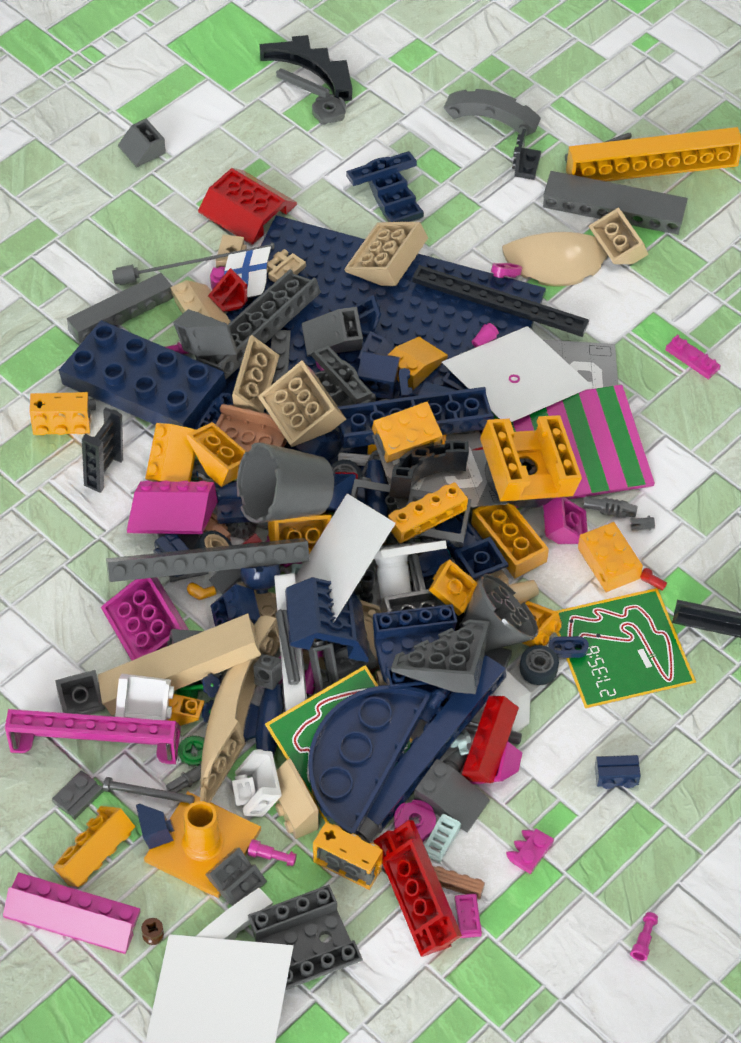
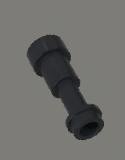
[359,569,375,603]

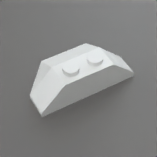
[483,670,530,732]

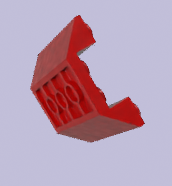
[198,168,297,245]

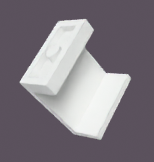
[235,749,282,817]

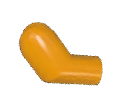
[187,582,216,600]

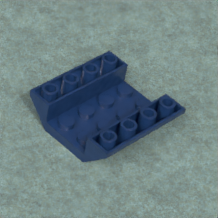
[285,577,369,663]
[373,604,457,689]

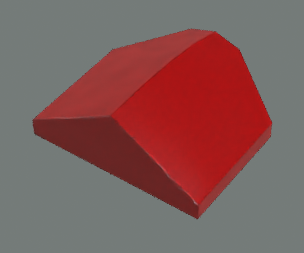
[208,268,247,312]

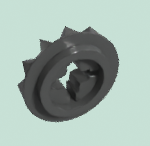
[226,522,257,538]

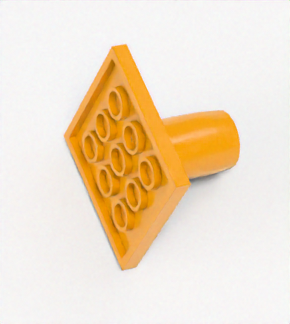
[144,791,261,899]

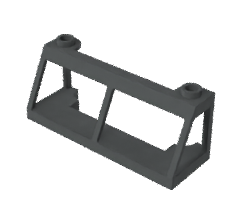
[351,477,471,548]

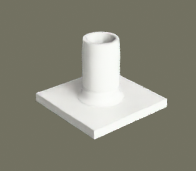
[374,540,447,602]

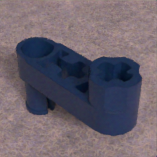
[193,393,233,430]

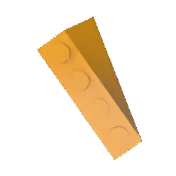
[53,806,136,887]

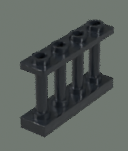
[82,407,123,493]

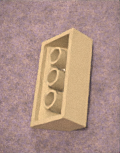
[170,280,231,324]
[232,335,280,413]

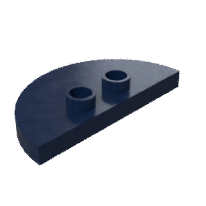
[308,685,431,835]

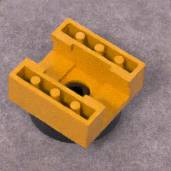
[480,415,582,508]

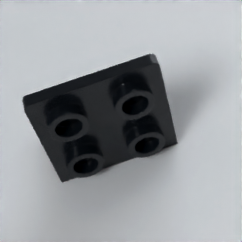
[512,129,541,180]

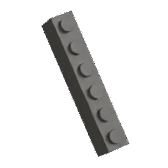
[67,273,173,344]

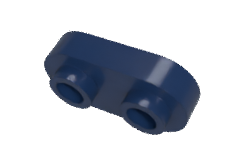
[548,636,589,658]

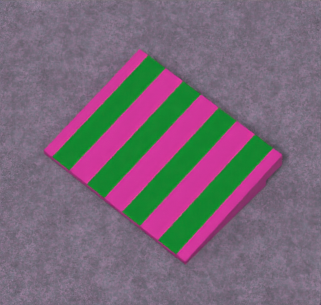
[482,385,655,508]

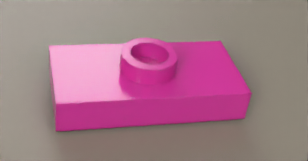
[454,894,482,938]

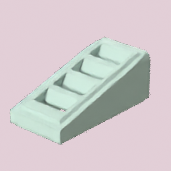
[424,814,461,863]

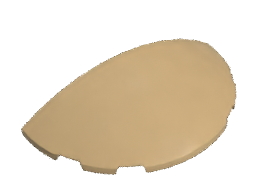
[502,232,607,287]

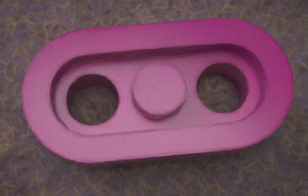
[491,263,522,278]

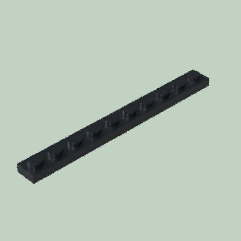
[412,265,589,337]

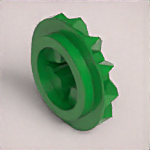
[178,736,205,766]

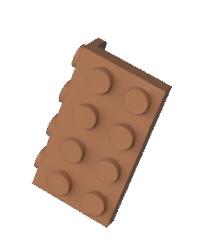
[215,404,287,452]

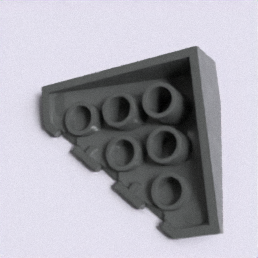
[391,620,490,694]

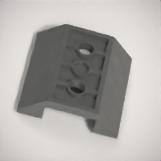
[248,885,363,990]

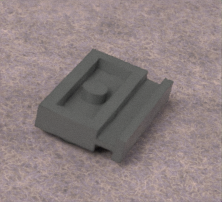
[52,770,104,820]

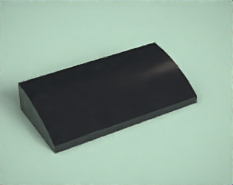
[672,599,741,638]

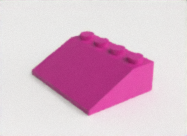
[127,480,218,534]
[101,577,189,661]

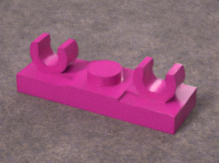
[665,334,721,380]

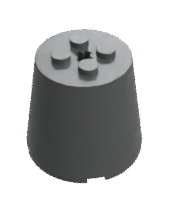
[237,442,334,523]

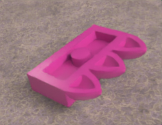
[506,829,554,874]

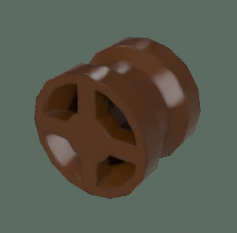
[141,918,164,945]

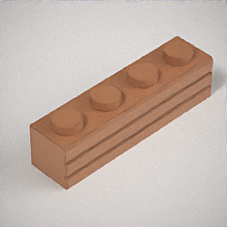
[433,866,485,899]

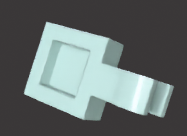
[450,729,471,756]

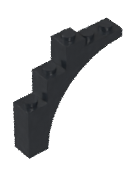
[259,35,352,101]

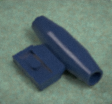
[357,459,389,517]
[214,480,251,524]
[243,684,284,758]

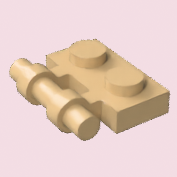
[267,249,306,282]

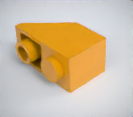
[167,694,205,726]

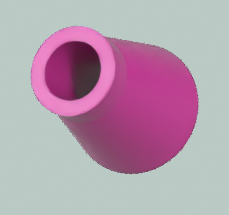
[471,323,499,348]

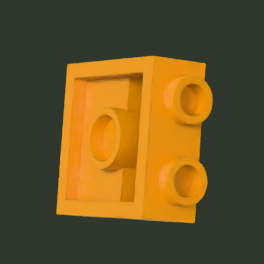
[429,559,477,616]
[522,601,562,647]

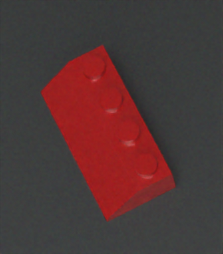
[461,696,519,783]

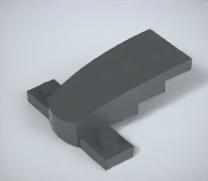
[312,346,372,405]

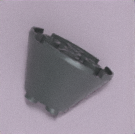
[459,574,538,653]

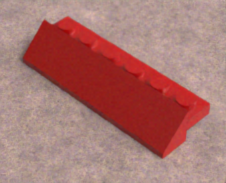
[373,820,462,957]

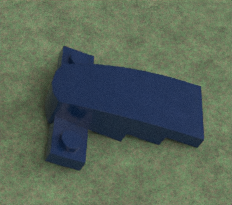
[346,151,424,222]

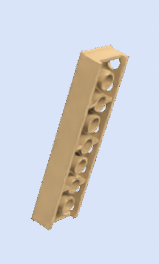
[98,614,261,716]

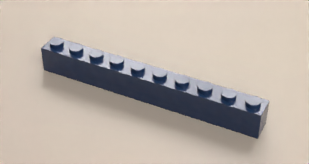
[367,655,507,833]

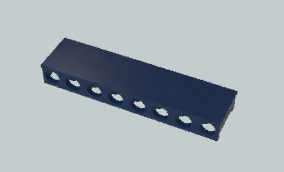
[338,387,494,449]

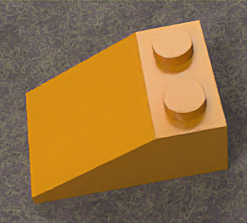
[388,337,448,390]
[186,422,246,487]

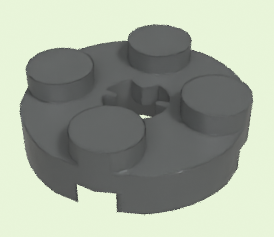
[312,94,346,125]

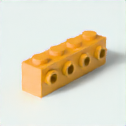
[388,482,468,544]

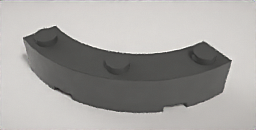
[443,89,541,136]

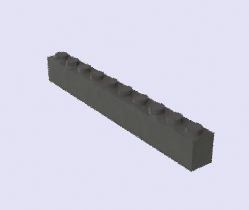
[106,538,309,582]

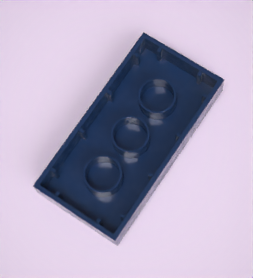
[59,320,227,429]

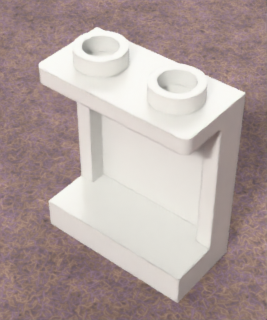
[115,674,174,720]

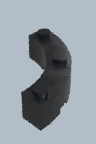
[389,441,469,499]

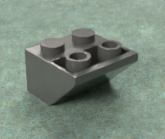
[118,118,166,167]

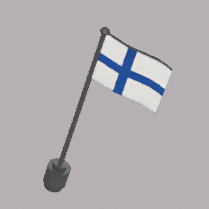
[112,242,275,299]

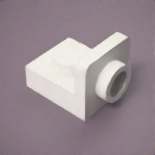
[231,774,255,806]

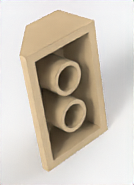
[588,207,649,264]
[275,759,318,839]

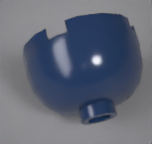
[240,564,280,594]

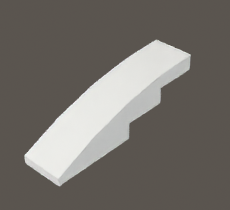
[195,888,273,940]

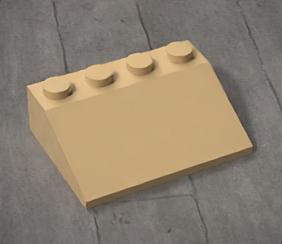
[344,222,428,286]
[258,361,346,447]

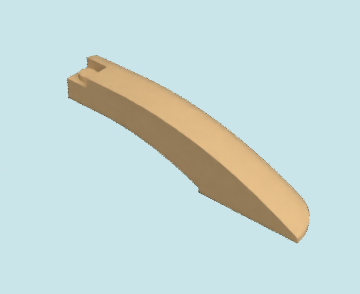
[200,616,280,803]

